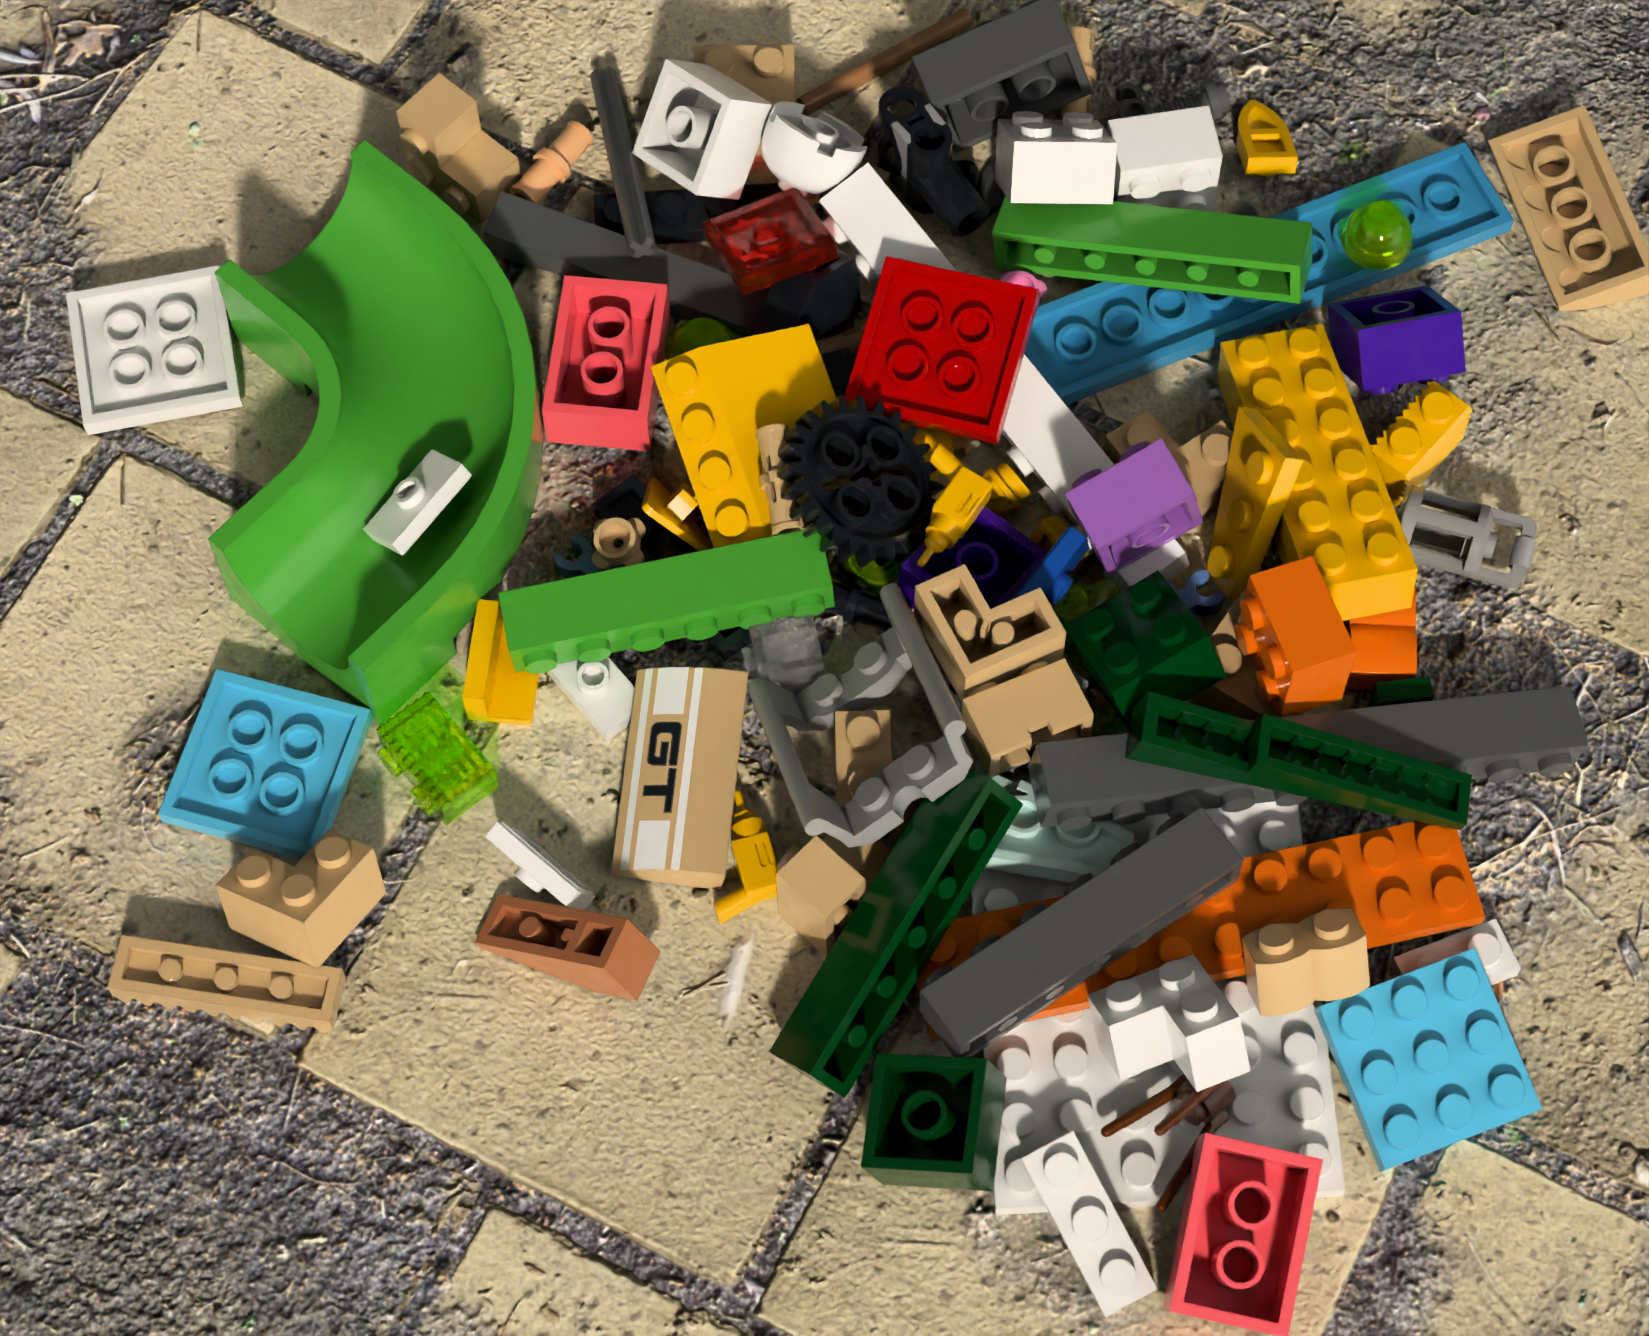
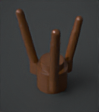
[1101,1074,1236,1212]

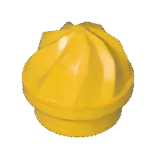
[982,461,1031,516]

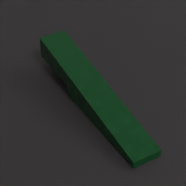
[1125,691,1472,830]

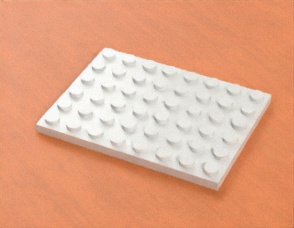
[970,776,1345,1215]

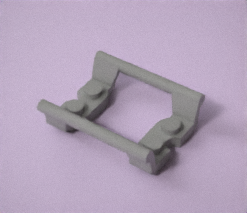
[747,583,974,848]

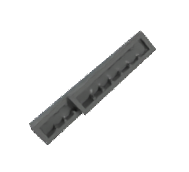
[483,191,770,337]

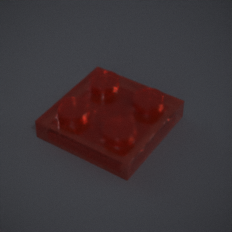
[702,187,839,296]

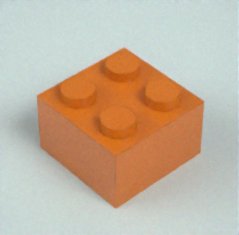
[1234,555,1357,717]

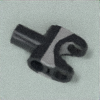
[878,86,990,237]

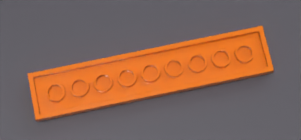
[916,821,1485,1043]

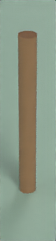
[797,8,973,116]

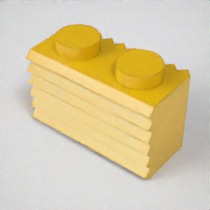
[1370,381,1473,507]

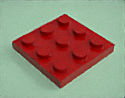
[844,256,1041,444]

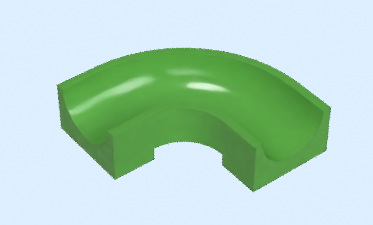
[208,140,544,727]

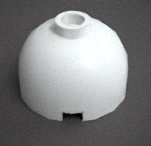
[762,101,867,198]

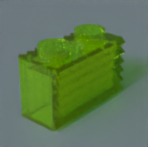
[376,692,500,825]

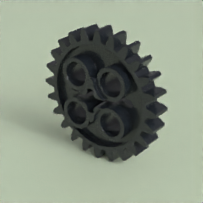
[777,395,943,567]

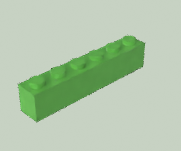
[992,195,1312,304]
[498,530,835,674]

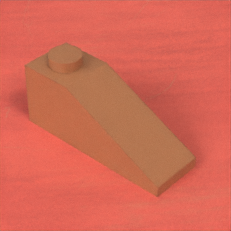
[475,894,661,1001]

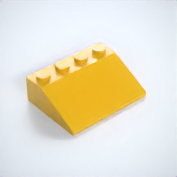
[651,324,850,548]

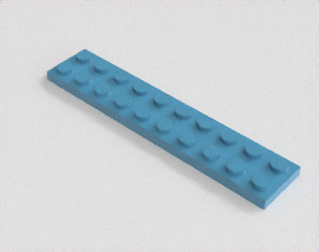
[1024,142,1514,405]

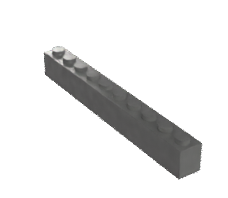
[1028,686,1588,831]

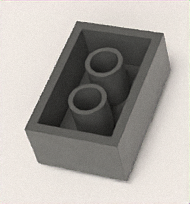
[912,0,1093,154]

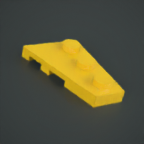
[1206,406,1304,600]

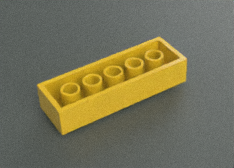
[1217,323,1418,621]

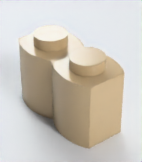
[1242,909,1370,1016]

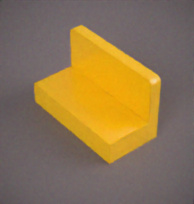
[462,599,540,725]

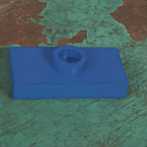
[1012,526,1089,605]

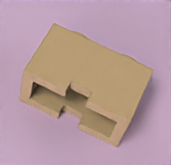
[961,658,1094,778]

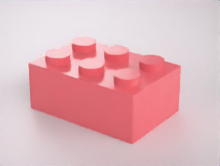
[542,275,671,451]
[1162,1133,1323,1336]

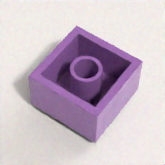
[1065,438,1203,576]

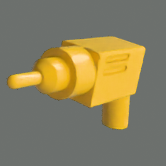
[917,443,993,567]
[713,790,778,925]

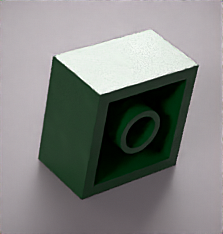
[1064,570,1226,731]
[861,1053,1007,1191]

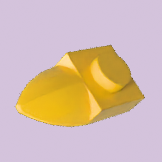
[1236,100,1298,177]

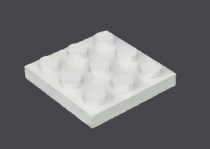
[66,265,243,435]

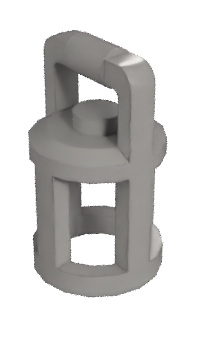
[1400,485,1537,589]

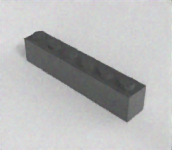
[919,807,1244,1058]

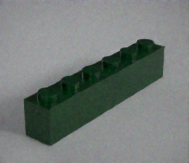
[769,769,1023,1098]

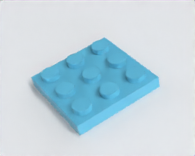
[158,669,373,859]
[1314,948,1542,1172]

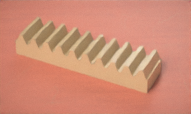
[107,935,346,1034]

